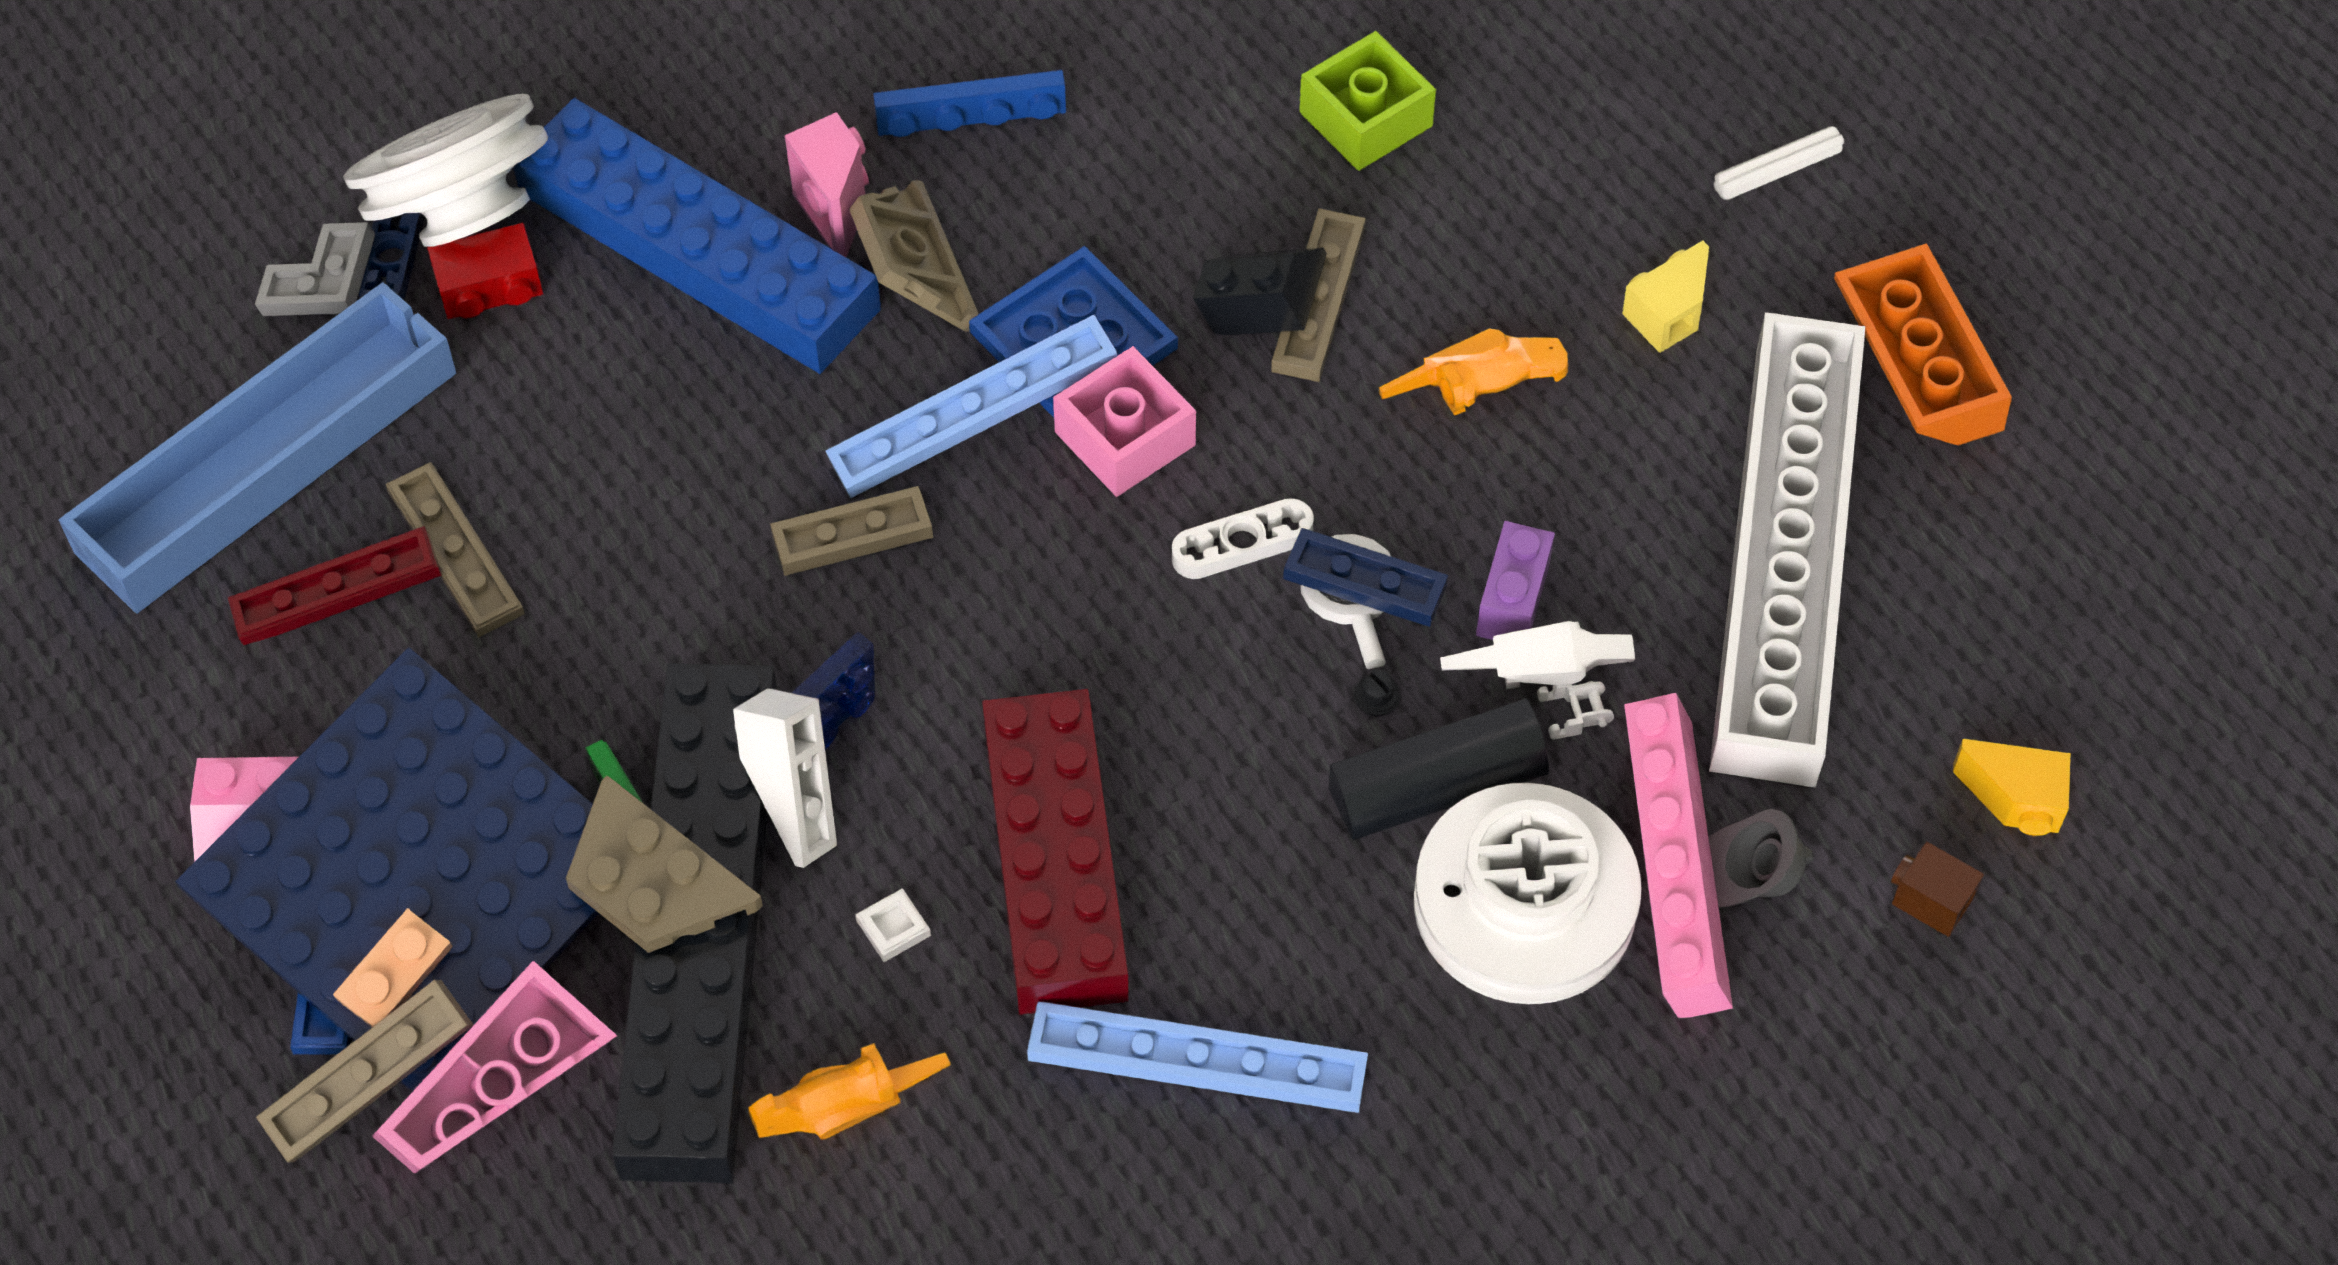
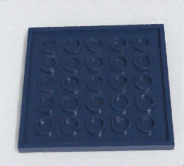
[175,647,599,1092]

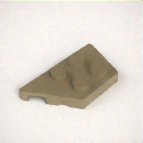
[849,180,979,332]
[566,776,763,953]

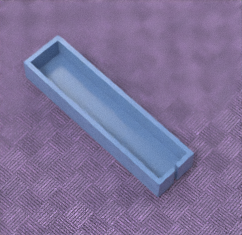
[58,282,457,614]

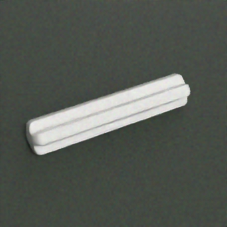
[1713,126,1844,200]

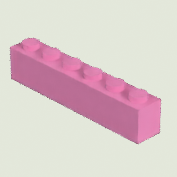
[1624,693,1733,1018]

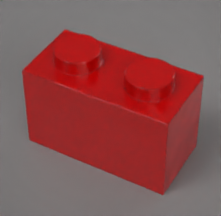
[427,223,543,319]

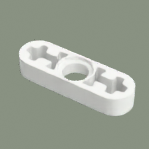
[1172,499,1314,579]

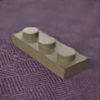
[770,486,933,576]

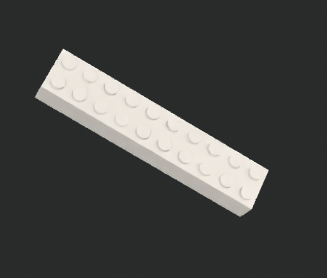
[1709,312,1866,788]

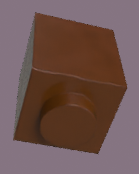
[1891,841,1984,937]

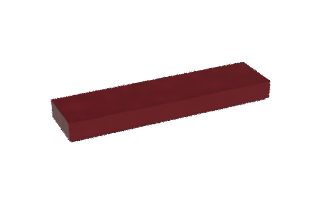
[228,526,442,646]

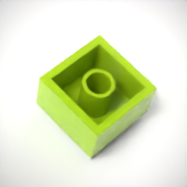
[1299,31,1436,171]

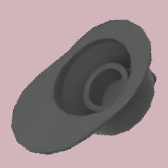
[1708,809,1814,908]

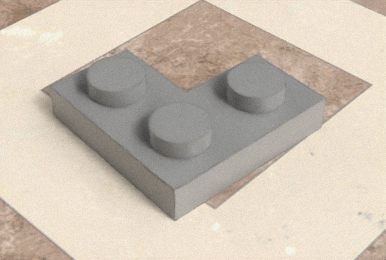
[255,222,375,316]

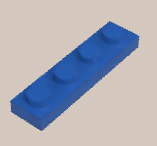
[873,70,1066,137]

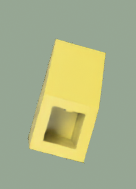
[1623,241,1709,353]

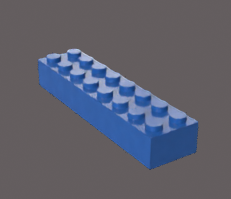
[513,98,881,374]

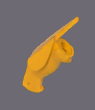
[1379,329,1568,416]
[748,1043,950,1139]

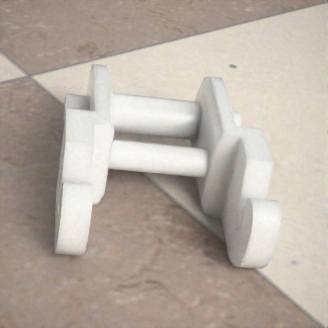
[1537,681,1614,739]

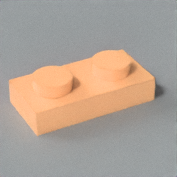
[333,908,453,1027]

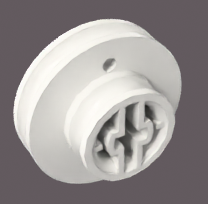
[343,94,548,246]
[1414,783,1641,1004]

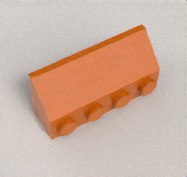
[1834,244,2012,446]

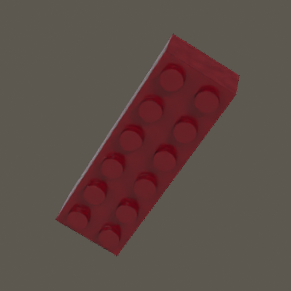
[982,689,1129,1015]

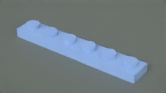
[826,315,1118,498]
[1027,1001,1368,1113]

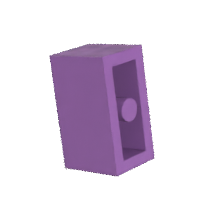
[1476,521,1555,640]

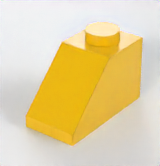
[1953,739,2071,836]

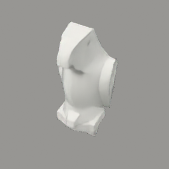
[1440,621,1635,689]

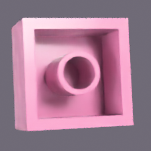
[1053,346,1196,497]

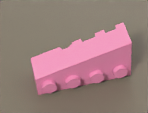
[372,961,617,1174]

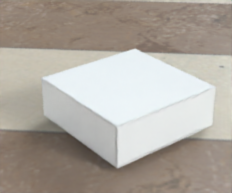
[855,888,931,962]

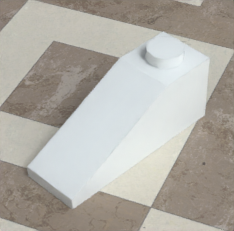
[733,688,837,868]

